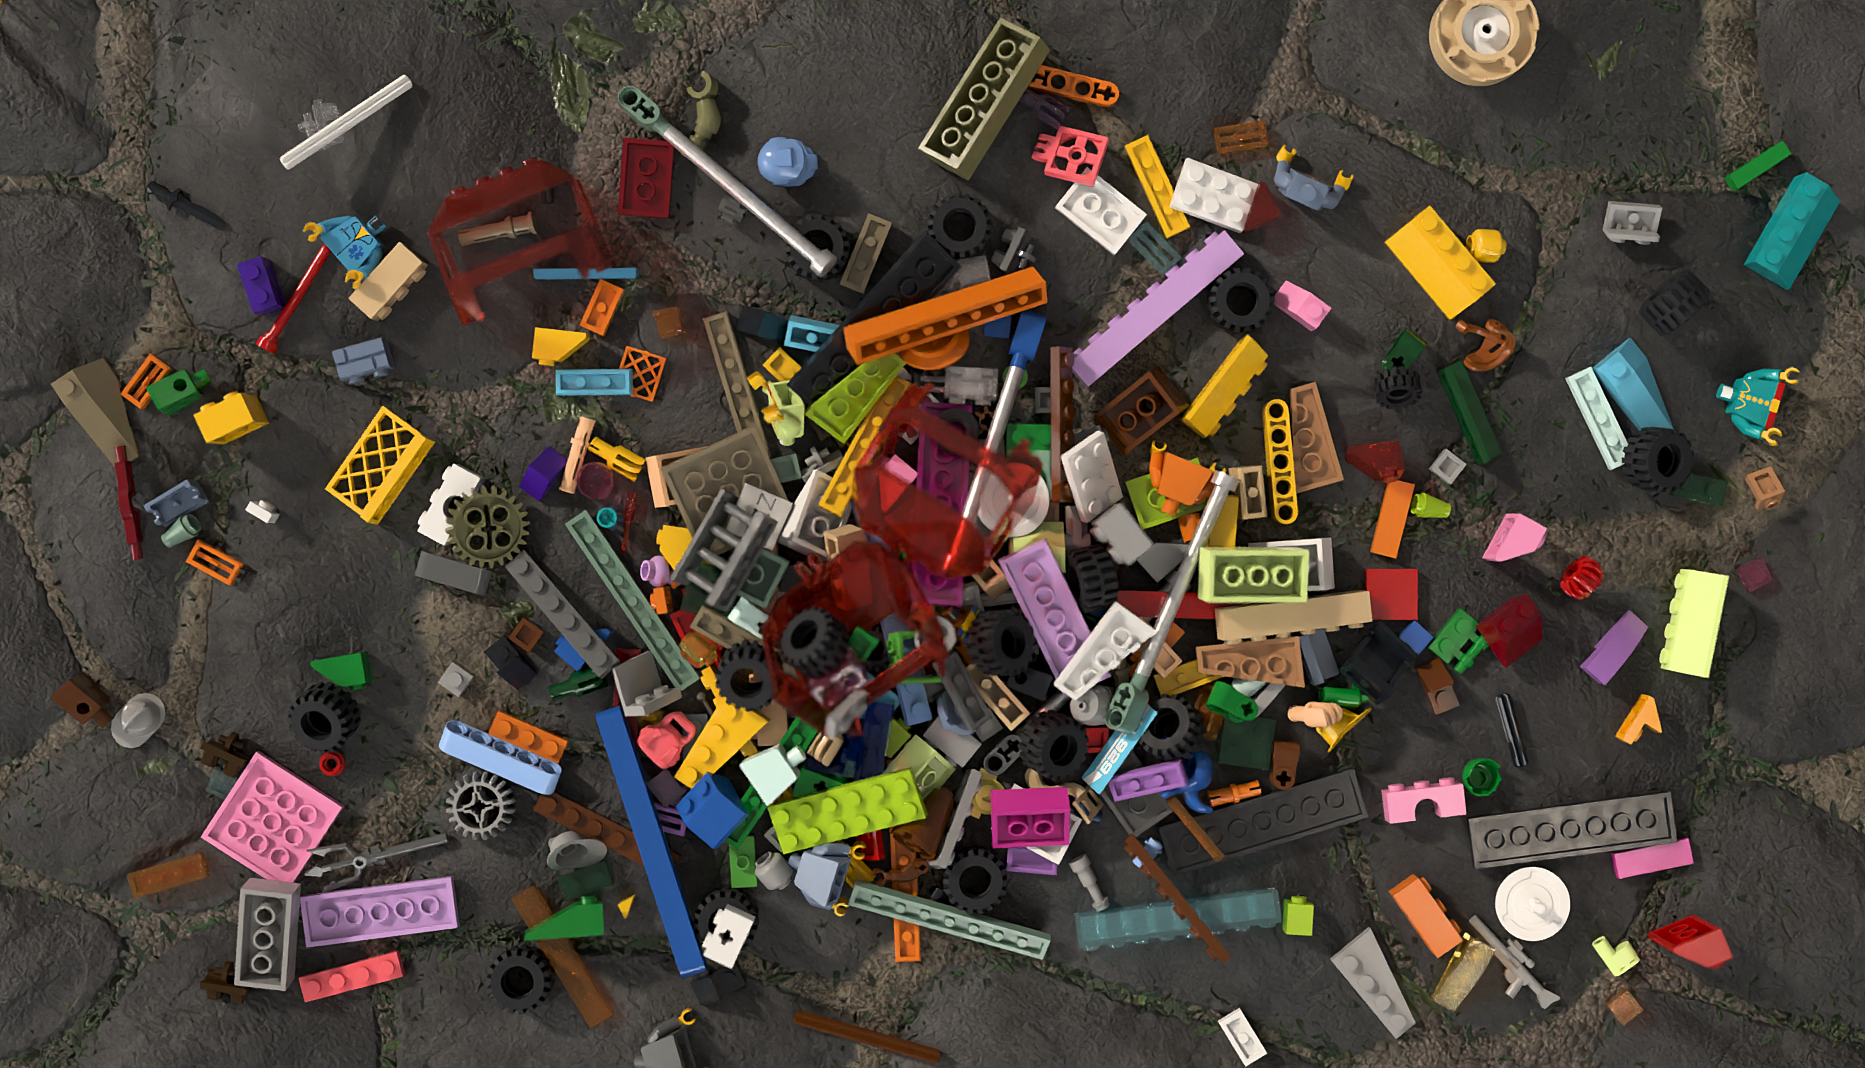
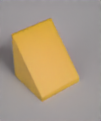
[618,894,636,919]

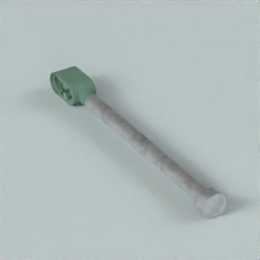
[618,86,837,277]
[1105,470,1240,734]

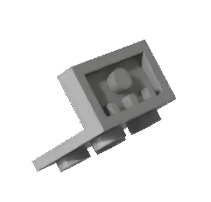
[612,651,682,716]

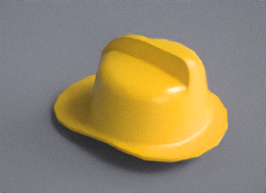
[1316,708,1372,752]

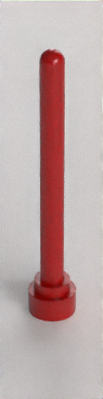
[256,244,331,354]

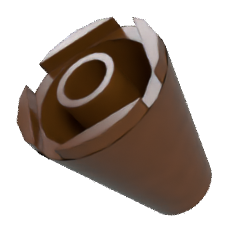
[891,787,955,861]

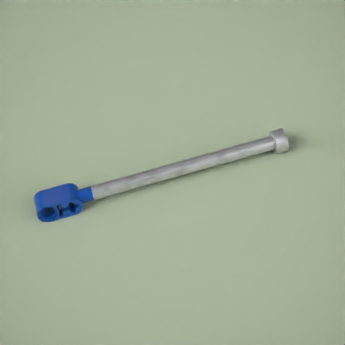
[940,310,1047,575]

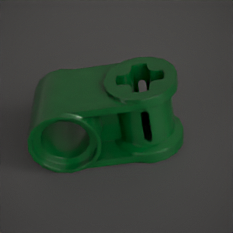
[1381,328,1428,372]

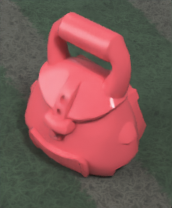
[637,712,696,769]

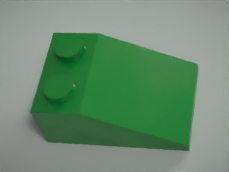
[1005,424,1052,502]
[525,896,604,941]

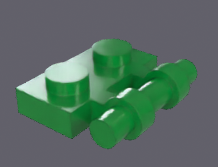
[1427,608,1489,675]

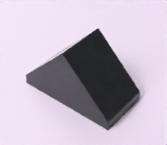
[736,305,789,346]

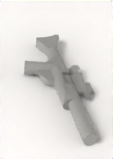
[1469,915,1560,1009]

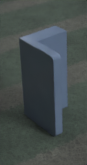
[1294,628,1339,686]

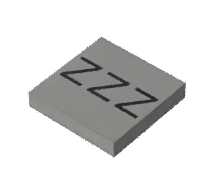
[725,483,793,550]

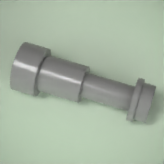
[1068,854,1110,912]

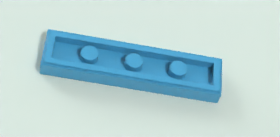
[533,268,639,280]

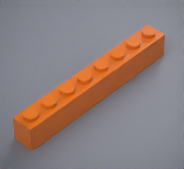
[844,267,1047,365]

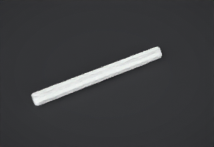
[280,75,412,170]

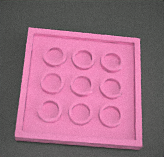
[201,751,344,883]

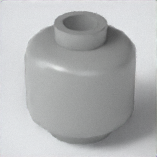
[755,852,793,890]

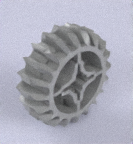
[446,771,515,840]

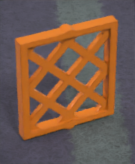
[619,346,667,402]

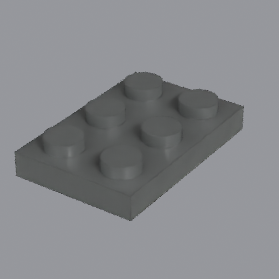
[1100,750,1174,838]

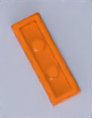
[1370,478,1415,558]

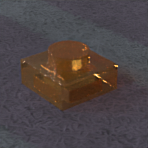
[1605,988,1643,1026]

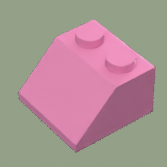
[1482,514,1547,562]

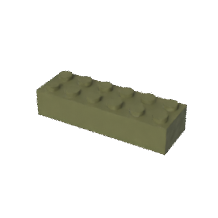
[918,18,1050,181]

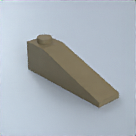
[51,358,140,467]

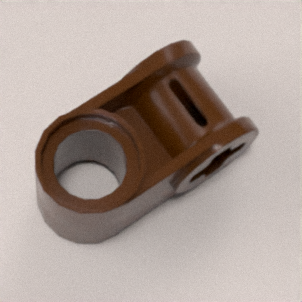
[1269,739,1300,790]

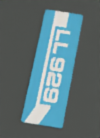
[1082,704,1157,794]

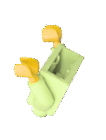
[747,372,804,446]

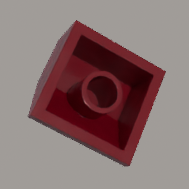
[1476,594,1543,668]

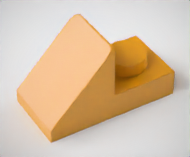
[1615,694,1662,744]

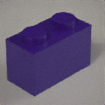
[237,256,285,316]

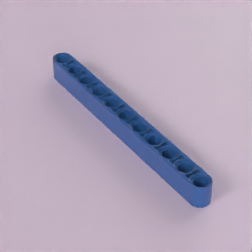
[596,705,708,979]

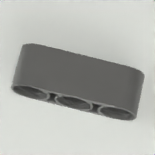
[415,550,492,595]

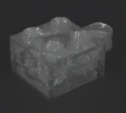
[919,366,998,406]

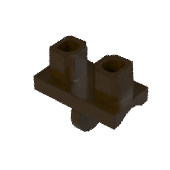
[200,732,252,778]
[200,961,251,1004]

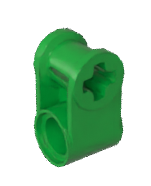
[1206,681,1258,723]

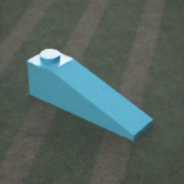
[1592,338,1673,431]

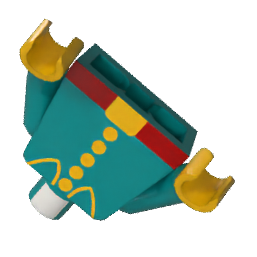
[1716,368,1800,446]

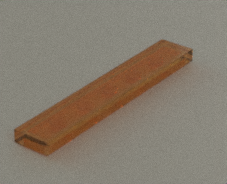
[511,885,613,1028]

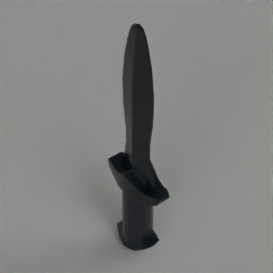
[146,181,226,228]

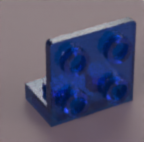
[804,718,866,778]

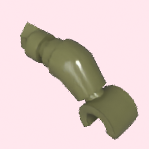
[680,71,721,158]

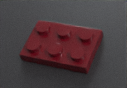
[617,137,675,219]

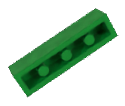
[1724,141,1792,191]

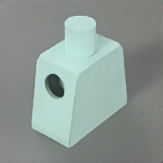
[739,744,806,806]

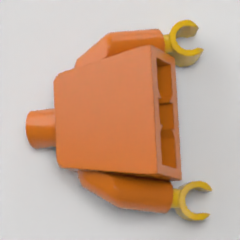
[1149,440,1226,516]

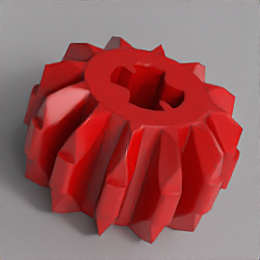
[1559,555,1605,600]

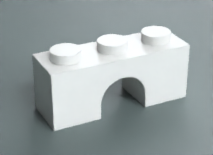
[417,464,486,546]

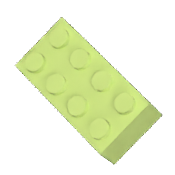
[1198,547,1309,602]

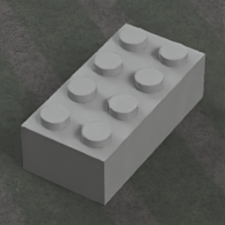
[1089,504,1153,565]
[234,878,301,991]

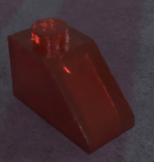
[1345,441,1405,483]

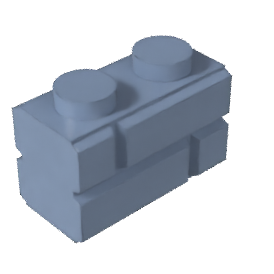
[332,337,395,385]

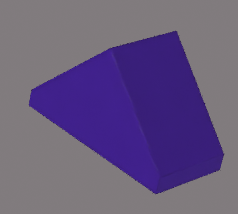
[519,446,568,502]

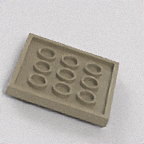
[660,425,788,562]

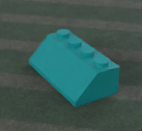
[1744,172,1840,290]

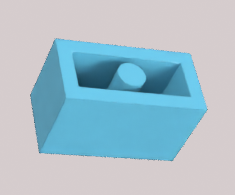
[784,315,839,352]

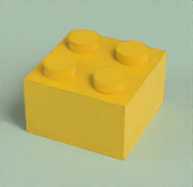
[194,391,269,445]

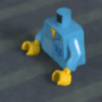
[303,215,387,289]

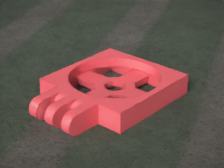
[1032,126,1109,187]

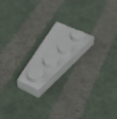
[926,769,982,869]

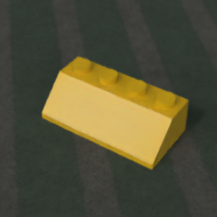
[1384,206,1496,320]
[1180,335,1268,438]

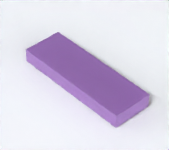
[1108,759,1189,802]

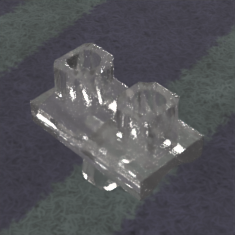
[298,99,343,151]

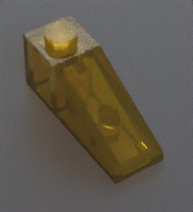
[1431,932,1496,1012]

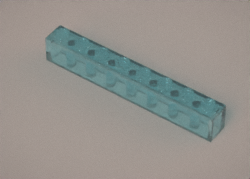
[1074,888,1282,951]

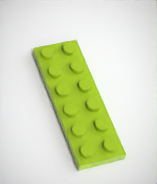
[767,767,928,854]

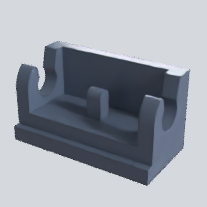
[143,479,210,527]

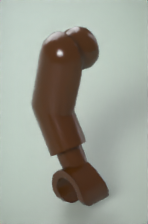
[871,858,929,886]

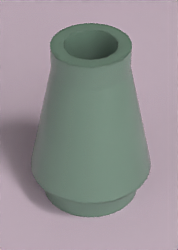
[161,514,201,548]

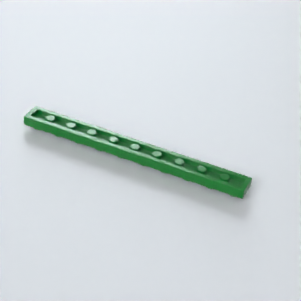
[724,625,879,850]

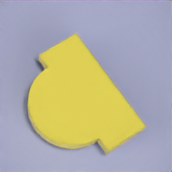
[970,767,1005,819]

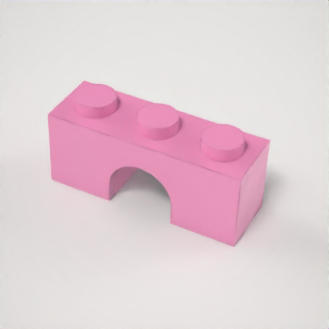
[1381,778,1466,824]

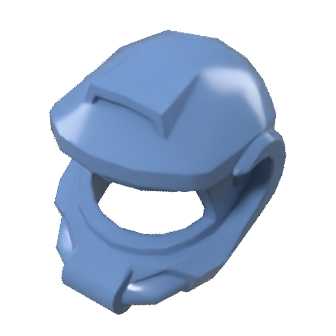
[758,137,818,187]

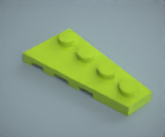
[804,353,906,444]

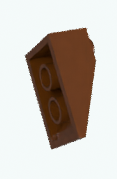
[1093,366,1189,456]

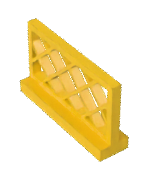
[325,406,435,525]

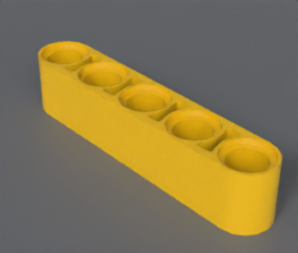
[1262,399,1298,524]

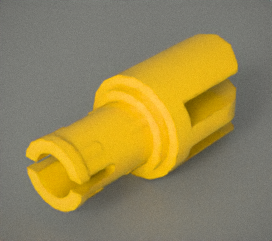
[588,436,646,482]

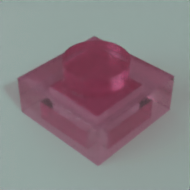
[1736,558,1773,592]

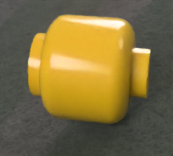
[1466,229,1506,263]

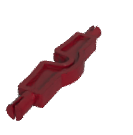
[114,445,143,560]

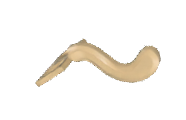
[1025,767,1104,824]

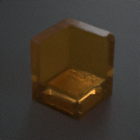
[652,306,686,339]

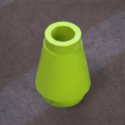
[1410,492,1451,518]

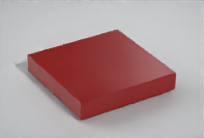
[1365,569,1418,620]

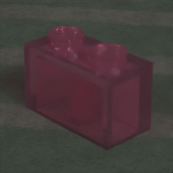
[809,648,868,710]

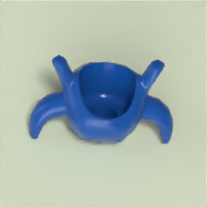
[1161,729,1214,813]

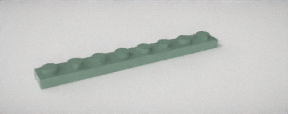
[565,510,700,692]
[848,879,1051,960]

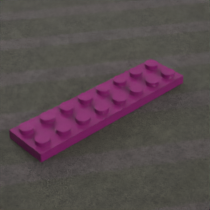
[909,401,972,608]

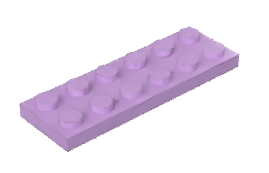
[999,538,1111,697]
[300,876,460,948]

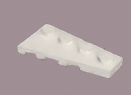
[1053,601,1158,700]

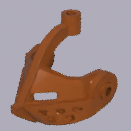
[1455,319,1516,371]

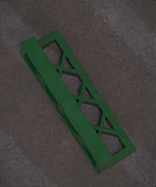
[1436,360,1502,464]

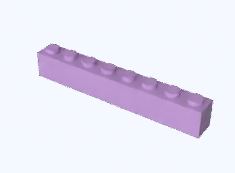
[1072,230,1244,388]

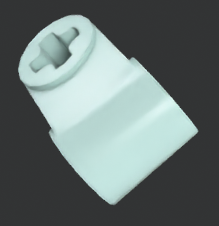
[728,597,778,639]

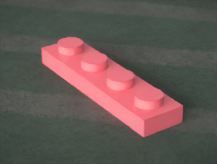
[299,950,405,1002]

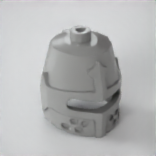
[1070,685,1115,726]

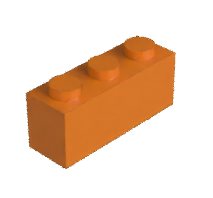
[1389,874,1463,958]

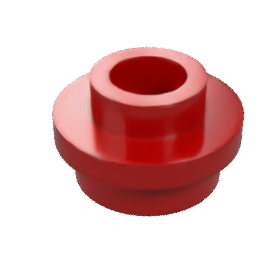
[319,751,346,776]

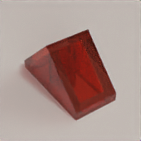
[1241,181,1282,235]

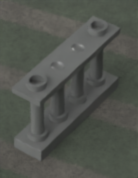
[670,489,778,612]

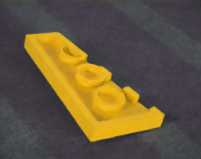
[674,697,771,789]

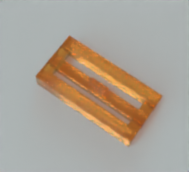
[1213,120,1268,154]

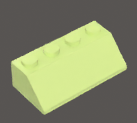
[1659,569,1729,678]

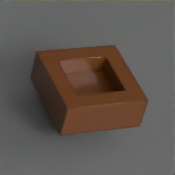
[509,617,545,653]

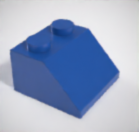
[676,772,748,849]

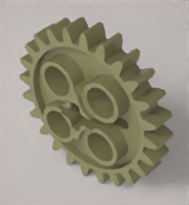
[445,485,530,568]

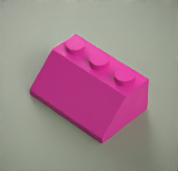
[990,787,1070,848]

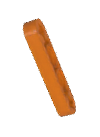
[1028,65,1119,107]

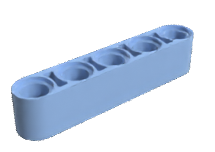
[439,720,562,795]

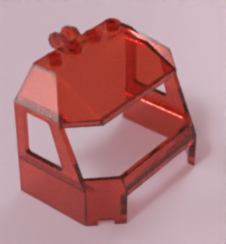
[427,157,615,326]
[851,384,1043,579]
[761,541,949,738]

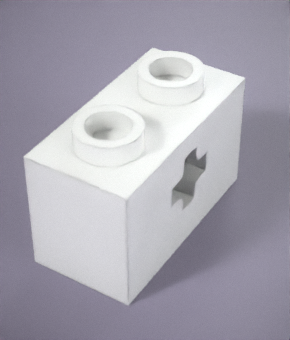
[702,904,755,969]

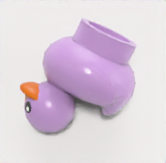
[640,555,681,589]

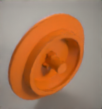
[897,329,970,370]

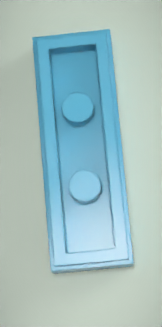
[556,369,633,396]

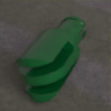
[548,667,608,701]

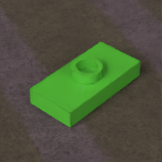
[729,835,758,888]

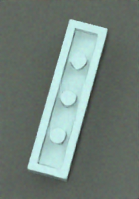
[1565,367,1628,470]

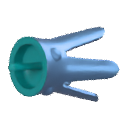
[597,505,625,531]

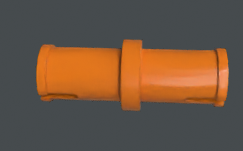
[1207,780,1261,807]

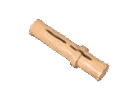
[559,416,596,494]

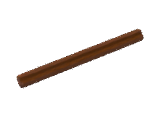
[794,1010,941,1064]

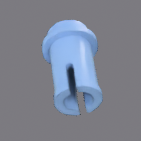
[1133,837,1163,868]

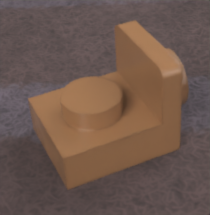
[1745,466,1785,511]

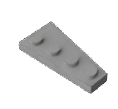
[1330,927,1416,1039]

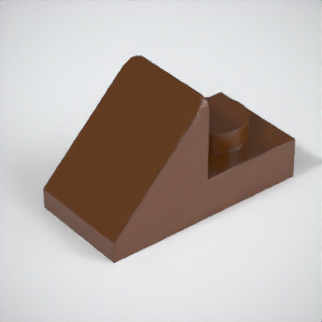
[1415,658,1460,715]

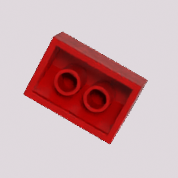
[1647,914,1733,968]

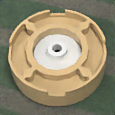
[1429,0,1539,86]

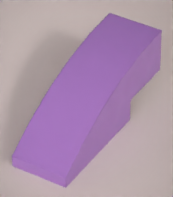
[1580,610,1648,685]

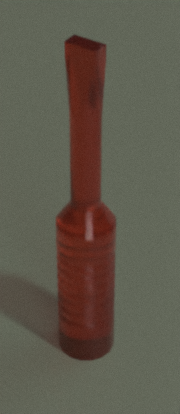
[621,491,637,553]

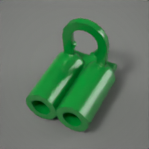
[1318,683,1369,710]

